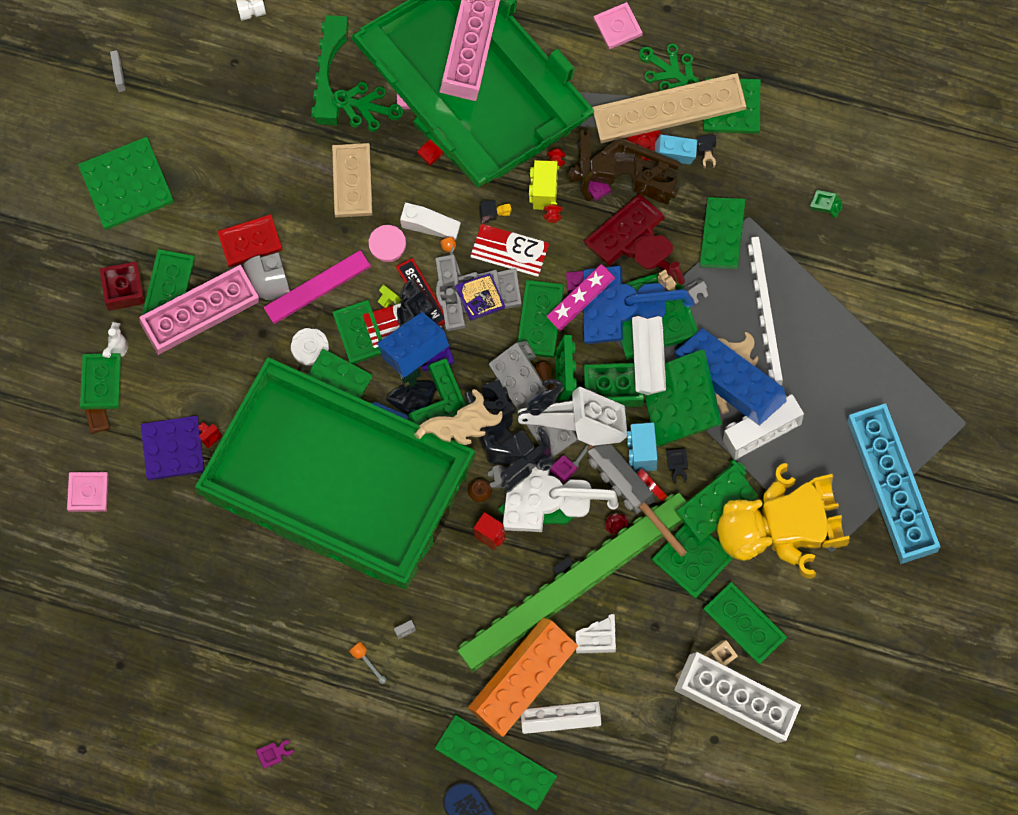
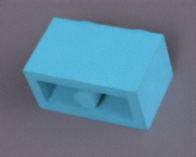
[655,135,697,164]

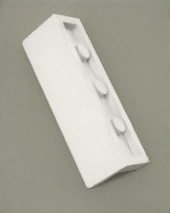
[632,316,666,395]

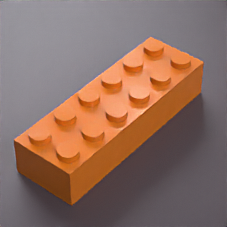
[468,618,578,737]

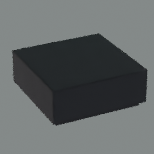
[553,557,573,576]

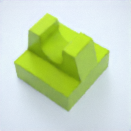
[378,285,401,308]

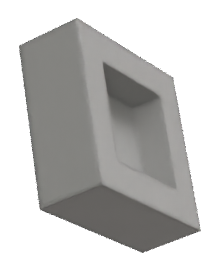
[394,620,416,640]

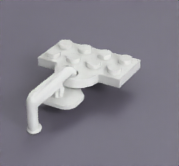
[503,464,619,532]

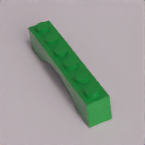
[311,15,349,126]

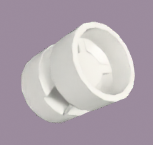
[236,0,266,21]

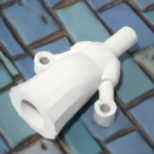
[103,322,128,358]

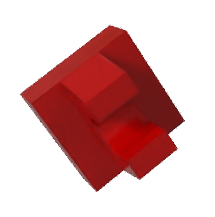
[198,422,222,449]

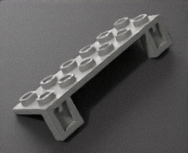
[489,341,580,458]

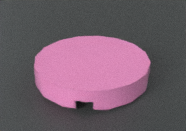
[369,225,406,262]

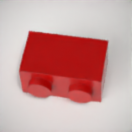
[474,512,506,550]

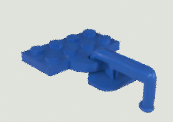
[584,266,694,344]

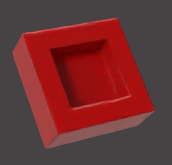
[417,139,444,166]

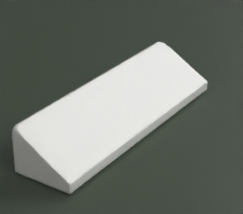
[521,701,601,734]

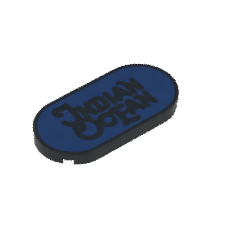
[443,782,495,815]

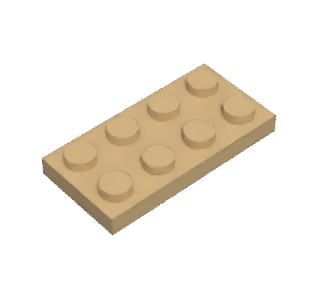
[332,143,373,218]

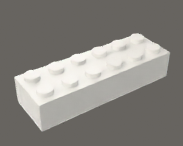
[674,652,801,743]

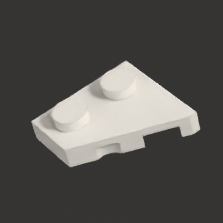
[576,614,616,653]

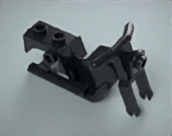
[465,380,555,493]

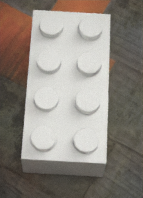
[723,395,804,460]

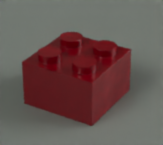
[99,261,145,311]

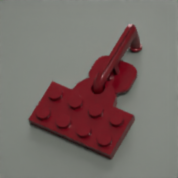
[584,194,685,285]

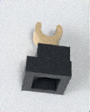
[697,135,717,168]

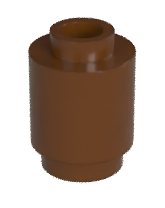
[535,362,555,390]

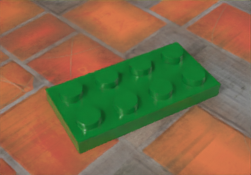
[700,197,746,269]
[142,249,195,315]
[517,280,564,358]
[675,465,758,542]
[703,582,787,665]

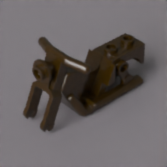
[568,129,680,205]

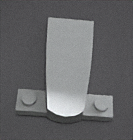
[436,255,523,331]

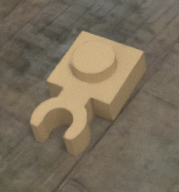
[658,269,676,291]

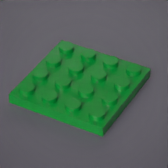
[78,137,174,231]
[620,273,698,359]
[644,350,722,447]

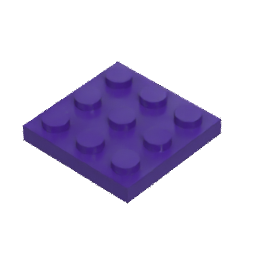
[141,416,205,481]

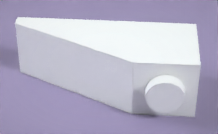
[400,203,461,241]

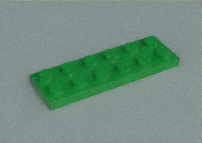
[435,715,557,811]

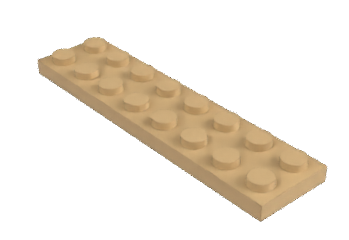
[592,73,746,143]

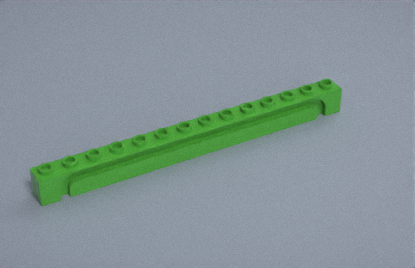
[458,493,686,673]

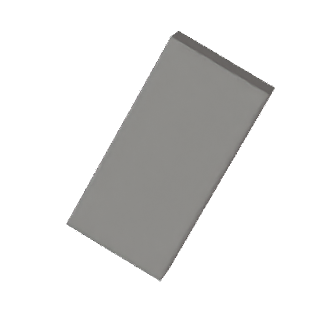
[110,50,126,92]

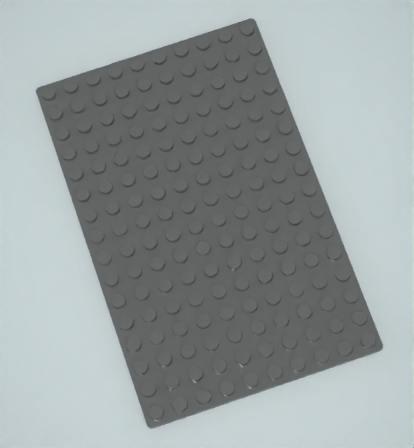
[615,217,966,553]

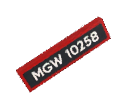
[396,258,445,327]

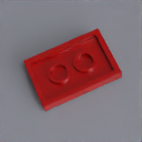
[217,215,282,267]

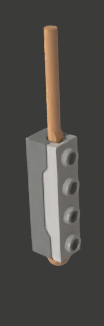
[588,444,687,557]

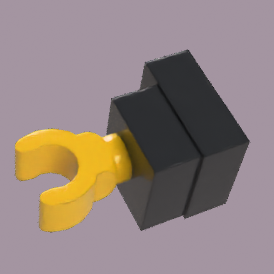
[479,200,511,224]

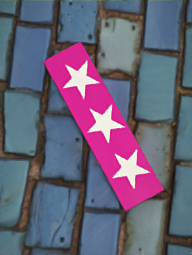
[547,264,615,331]

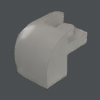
[244,253,290,300]

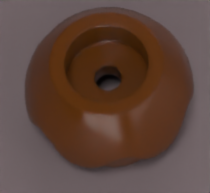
[468,479,492,502]

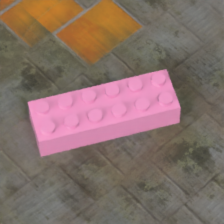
[440,0,500,101]
[139,265,259,355]

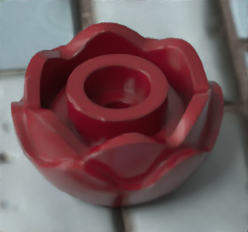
[605,513,628,534]

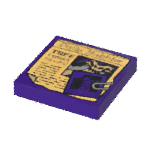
[455,273,506,321]

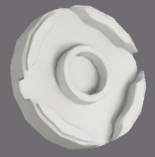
[291,328,329,366]

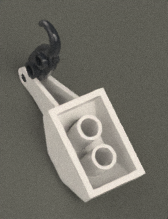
[518,379,627,446]

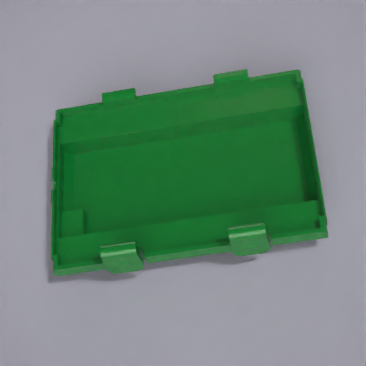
[352,0,594,188]

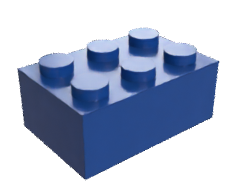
[377,312,449,378]

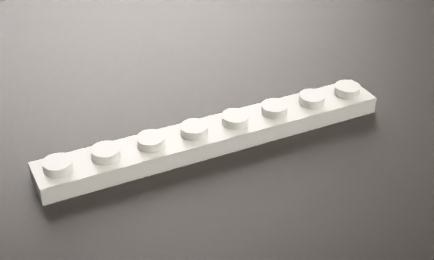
[748,237,783,385]

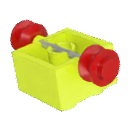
[529,149,566,223]

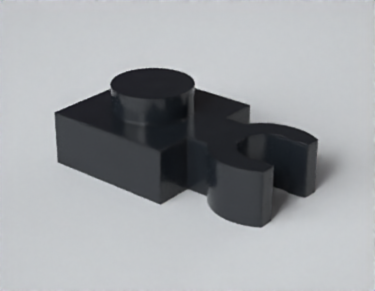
[667,449,688,484]

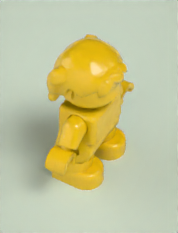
[717,463,850,579]

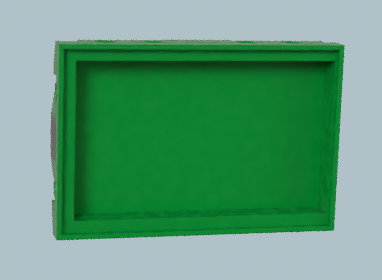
[195,357,475,590]

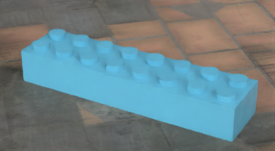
[847,403,940,564]

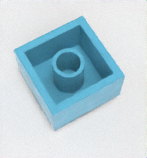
[627,423,657,472]

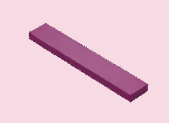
[263,250,371,324]

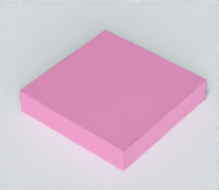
[594,2,642,50]
[67,472,109,512]

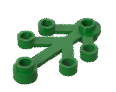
[639,43,700,91]
[332,82,403,132]

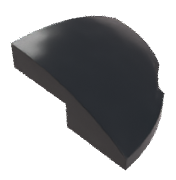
[397,278,436,327]
[386,381,437,414]

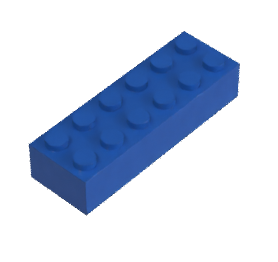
[675,328,787,426]

